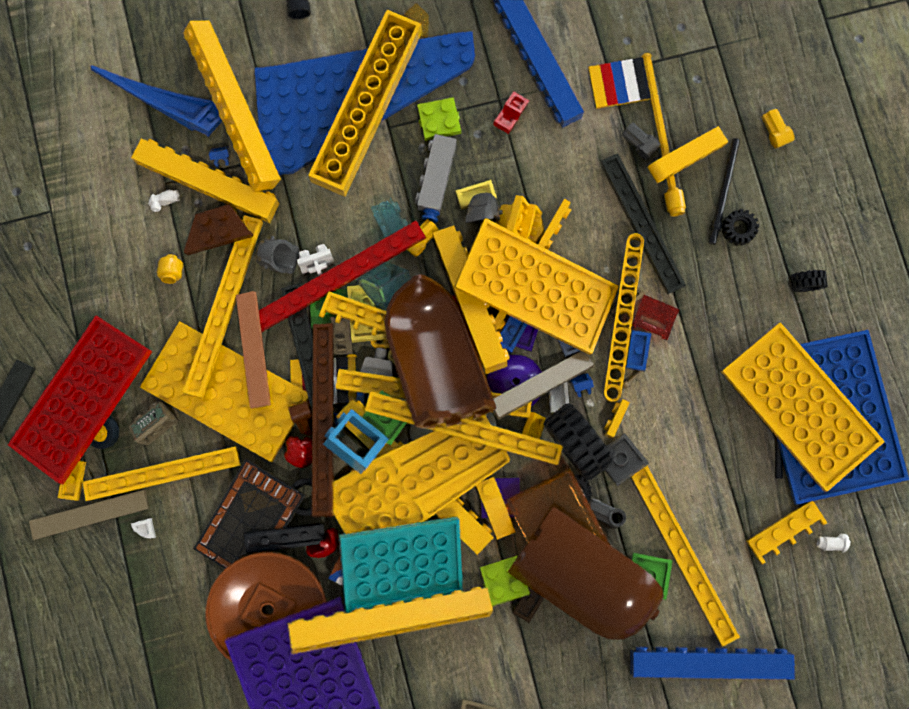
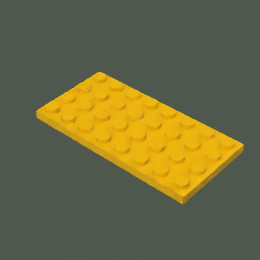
[454,218,619,355]
[140,321,309,462]
[721,322,885,492]

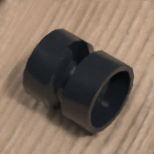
[286,0,311,20]

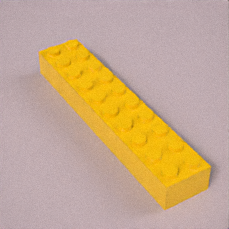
[308,10,422,197]

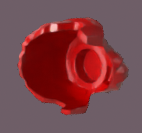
[284,436,312,468]
[306,528,339,558]

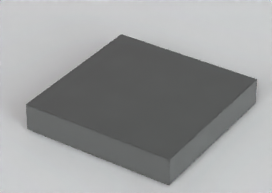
[604,433,649,486]

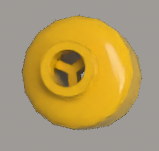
[157,254,183,284]

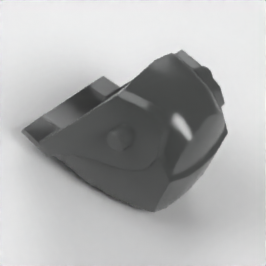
[466,193,503,224]
[256,236,299,274]

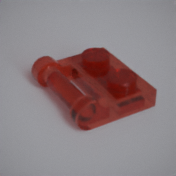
[632,295,679,341]

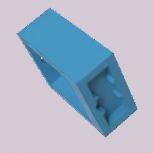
[323,409,389,474]

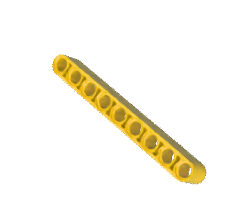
[604,233,644,403]

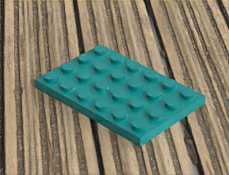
[339,517,463,613]

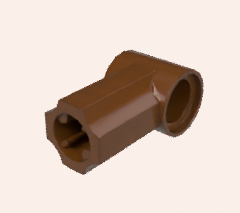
[288,401,313,436]

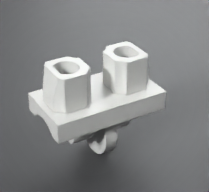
[297,244,335,276]

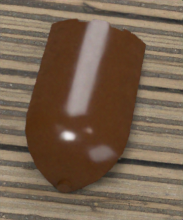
[384,274,497,428]
[508,507,664,640]

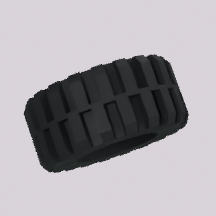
[543,403,614,480]

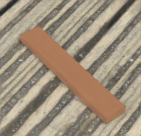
[236,291,271,409]

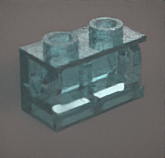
[371,198,408,238]

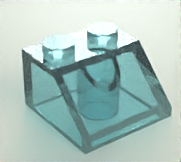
[357,262,411,309]

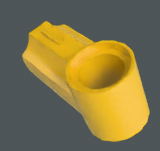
[761,109,794,149]
[407,219,439,258]

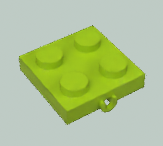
[417,97,461,141]
[480,556,530,607]

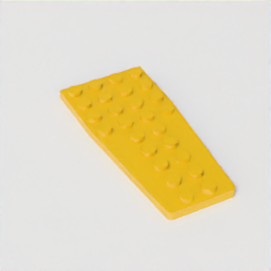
[334,415,510,534]

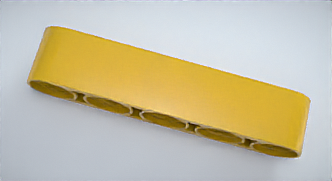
[647,126,728,184]

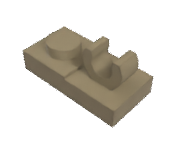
[330,317,353,355]

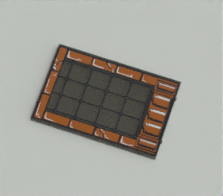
[193,458,306,569]

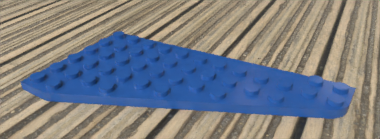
[255,31,475,175]

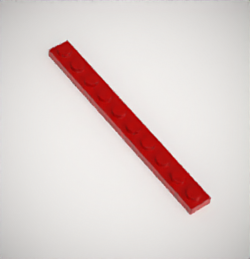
[259,221,426,332]

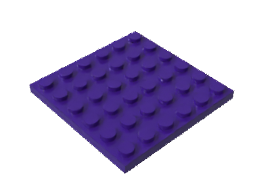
[225,597,381,709]

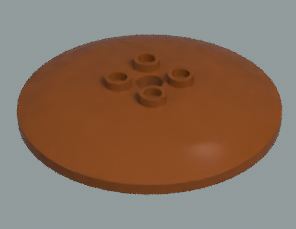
[206,552,327,663]

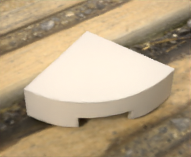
[131,518,156,538]

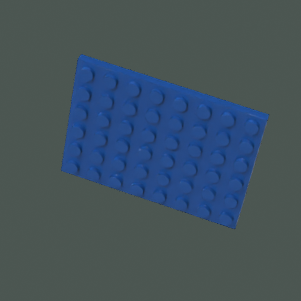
[777,330,909,505]

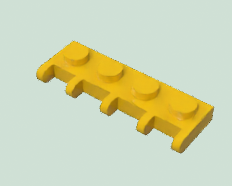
[319,291,386,336]
[746,501,827,565]

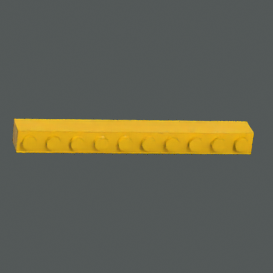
[183,20,281,192]
[336,399,494,555]
[288,587,493,654]

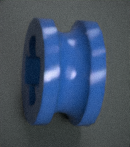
[421,208,440,223]

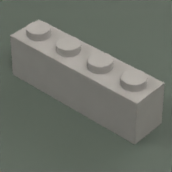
[415,134,457,212]

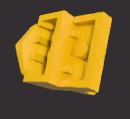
[496,195,545,243]

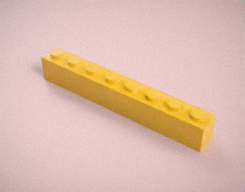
[131,138,279,223]
[433,225,510,374]

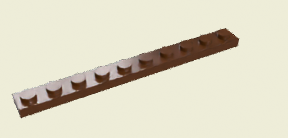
[312,323,334,517]

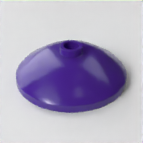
[487,355,542,407]

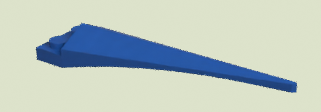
[90,65,222,137]

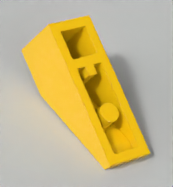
[476,477,515,540]

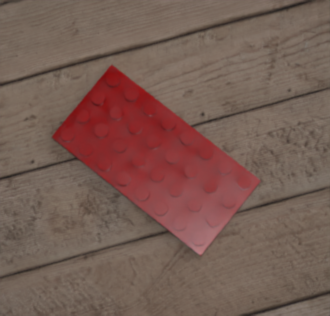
[8,316,152,485]

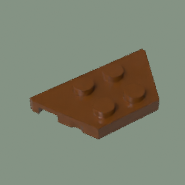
[184,204,253,255]

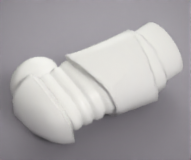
[149,189,180,212]
[817,534,851,553]

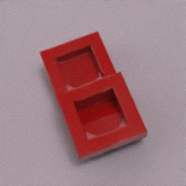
[493,92,530,134]

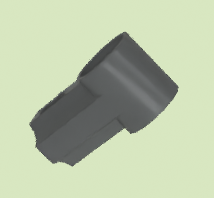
[622,122,660,160]
[586,498,626,529]

